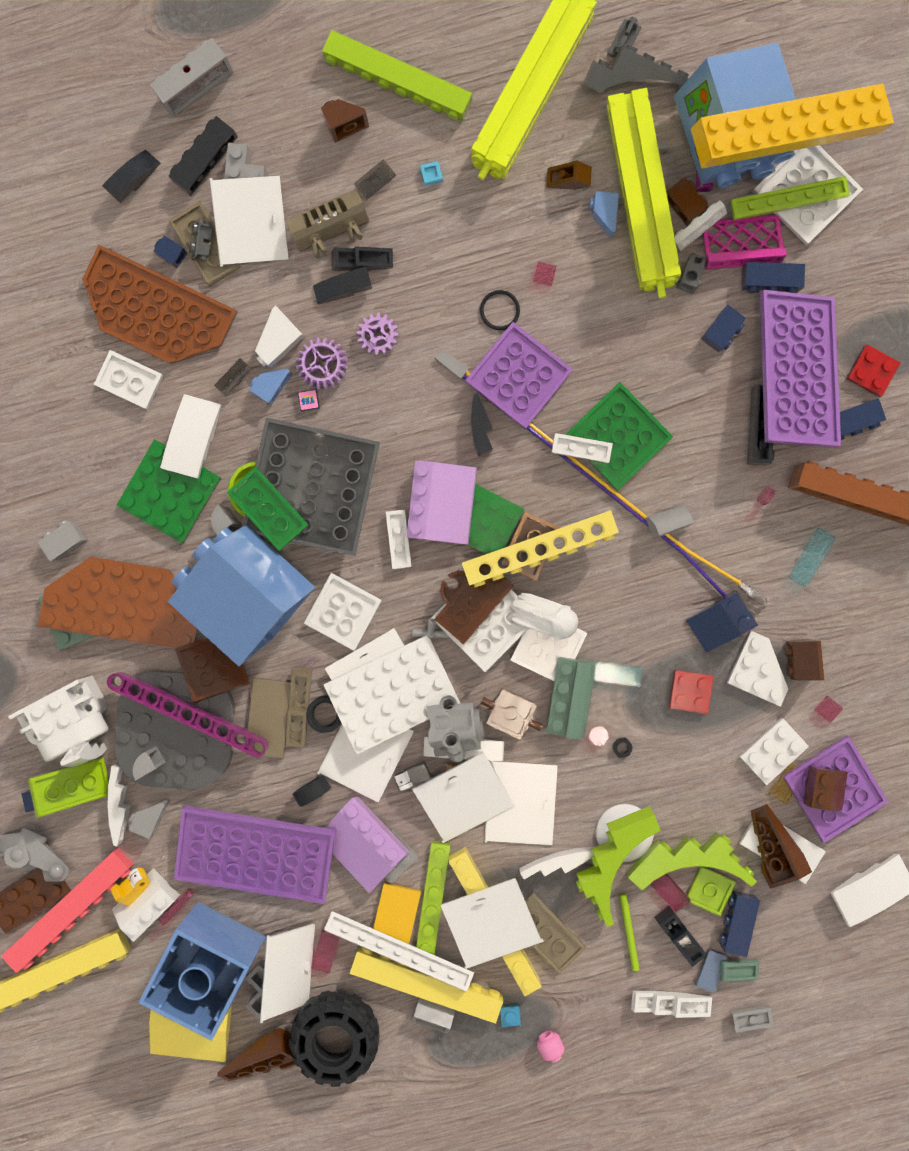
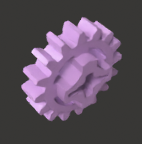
[357,313,399,356]

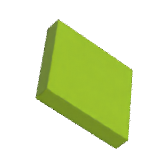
[684,866,736,917]

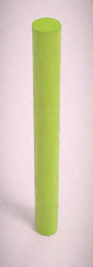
[619,893,640,971]

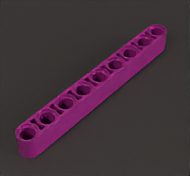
[107,672,269,757]

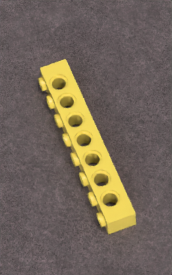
[462,510,619,588]

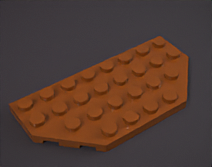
[82,244,238,364]
[38,557,198,648]

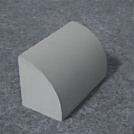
[211,505,242,535]
[646,505,694,539]
[133,746,166,781]
[411,998,455,1034]

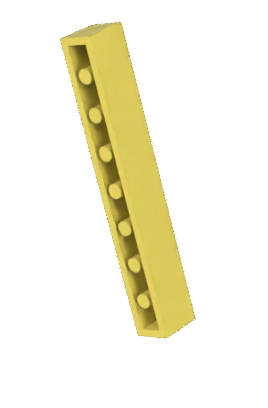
[449,847,541,996]
[0,928,131,1013]
[350,946,503,1024]

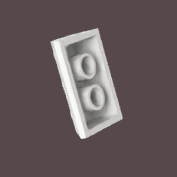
[112,868,180,942]

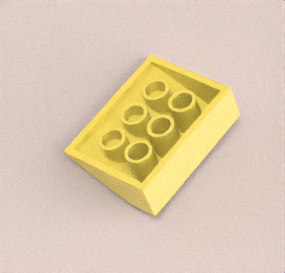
[149,1004,233,1062]

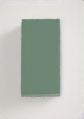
[720,959,759,982]

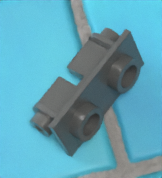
[608,17,642,57]
[189,218,213,261]

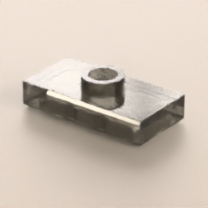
[354,159,396,200]
[214,358,252,397]

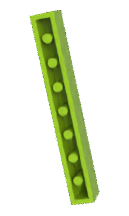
[322,30,472,121]

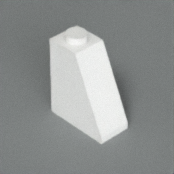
[255,306,304,368]

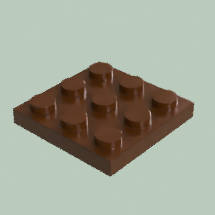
[175,638,250,704]

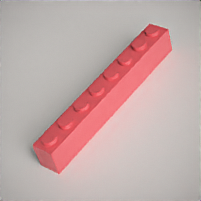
[1,847,134,973]

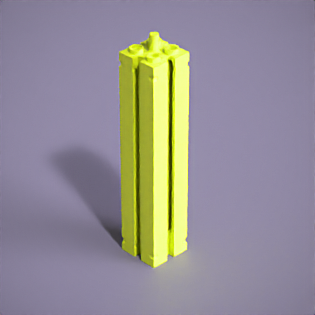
[471,0,597,180]
[606,88,681,299]

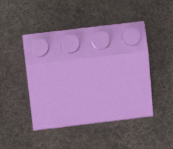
[406,460,477,545]
[325,796,410,894]

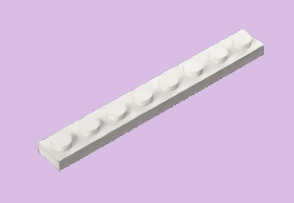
[324,911,474,992]

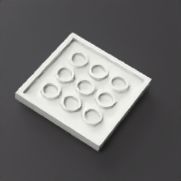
[752,145,863,245]
[431,590,529,672]

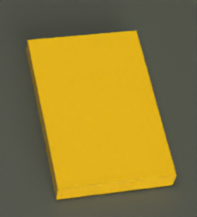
[373,882,421,944]

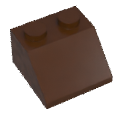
[321,99,369,143]
[785,639,824,681]
[803,766,848,811]

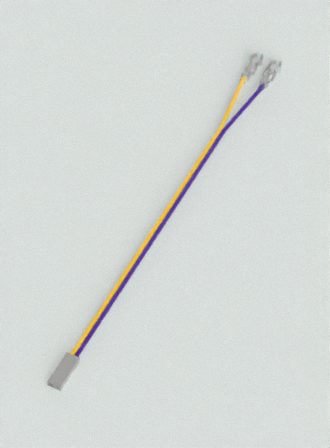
[435,348,768,618]

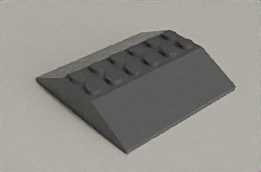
[242,418,380,556]

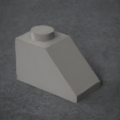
[128,799,169,839]

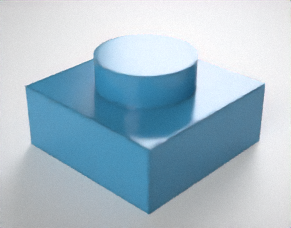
[500,1003,521,1027]

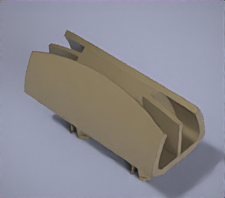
[286,190,369,258]

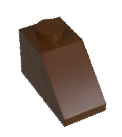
[546,160,592,190]

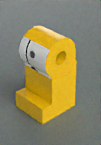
[110,868,150,906]

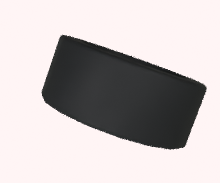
[306,695,341,733]
[292,775,331,807]

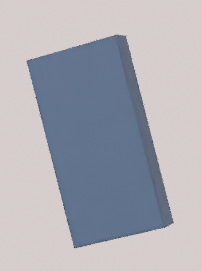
[695,948,727,993]

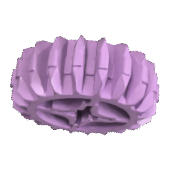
[296,337,348,390]

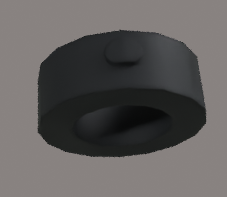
[613,737,633,758]

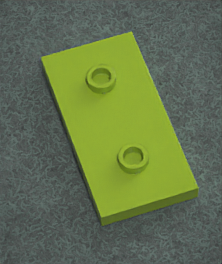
[28,757,109,817]

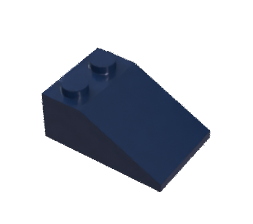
[686,590,758,652]

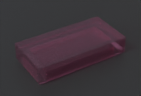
[650,873,690,912]
[159,889,194,926]
[311,930,340,973]

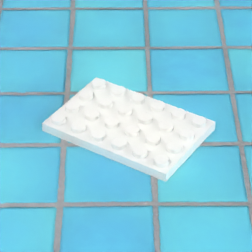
[323,636,461,755]

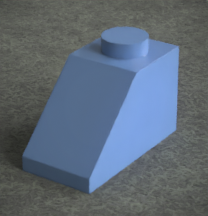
[589,191,619,237]
[249,369,292,406]

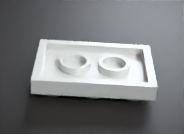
[94,350,164,410]
[739,718,809,785]

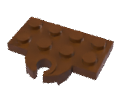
[434,564,514,645]

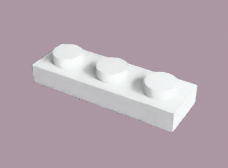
[675,200,727,252]
[551,433,613,463]
[386,510,412,569]

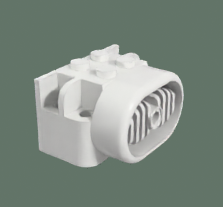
[8,676,108,762]

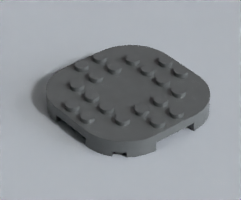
[115,670,235,789]

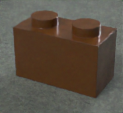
[666,177,709,226]

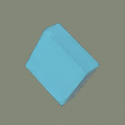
[420,161,443,186]

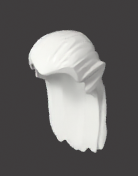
[510,593,578,640]

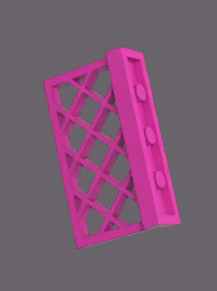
[703,215,787,270]

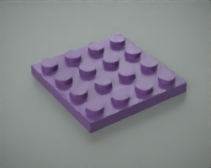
[465,322,573,430]
[782,736,888,843]

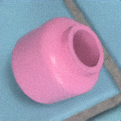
[537,1031,565,1063]

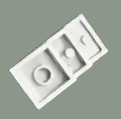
[160,394,222,478]
[830,854,909,927]

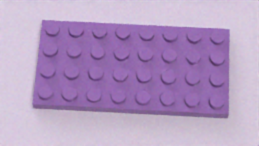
[760,290,841,448]
[174,805,336,904]

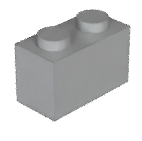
[37,520,88,562]

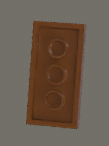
[0,868,71,934]

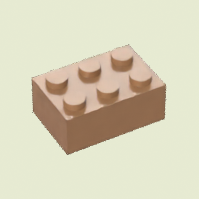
[500,512,560,581]

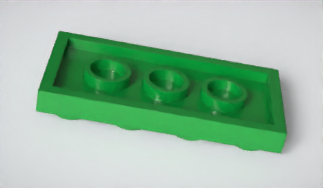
[227,467,309,551]

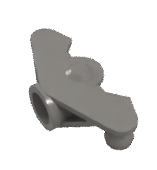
[0,828,70,882]

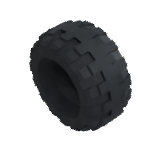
[289,990,380,1087]

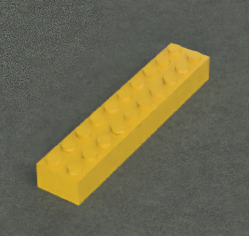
[691,84,894,168]

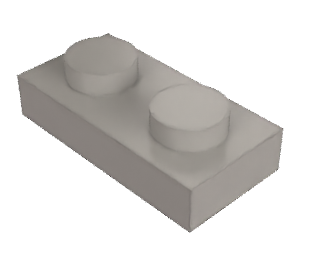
[731,1005,774,1033]

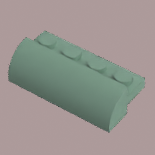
[547,657,597,739]

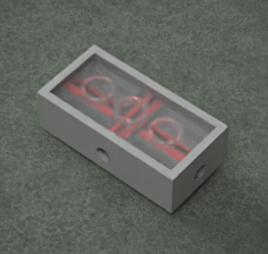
[150,38,234,118]

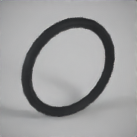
[480,290,520,330]

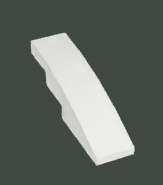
[424,736,504,761]
[60,742,107,767]
[108,763,131,846]
[519,846,595,879]
[631,991,712,1018]

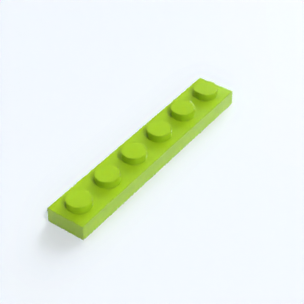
[730,176,850,221]
[416,842,450,955]

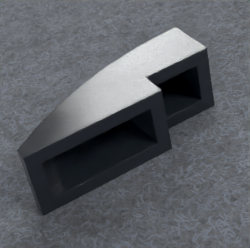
[102,149,161,203]
[331,246,393,271]
[313,266,372,305]
[471,393,493,457]
[654,906,708,967]

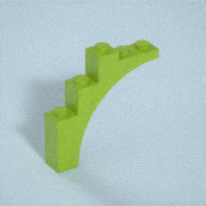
[576,806,661,927]
[626,832,757,891]

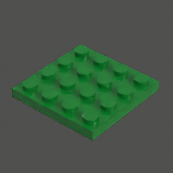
[565,382,673,491]
[117,439,221,544]

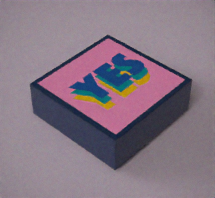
[298,389,320,412]

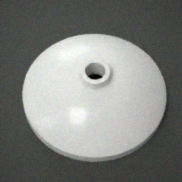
[596,804,654,862]

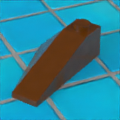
[751,804,812,889]
[217,1028,295,1081]

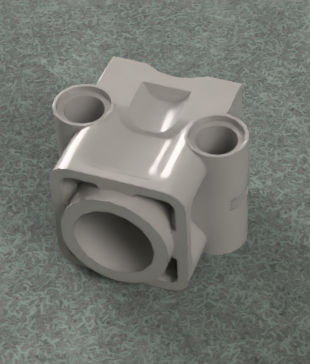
[426,695,484,762]

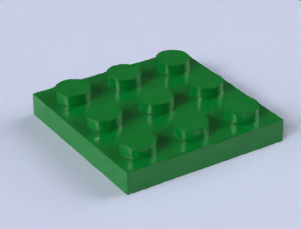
[468,484,525,554]

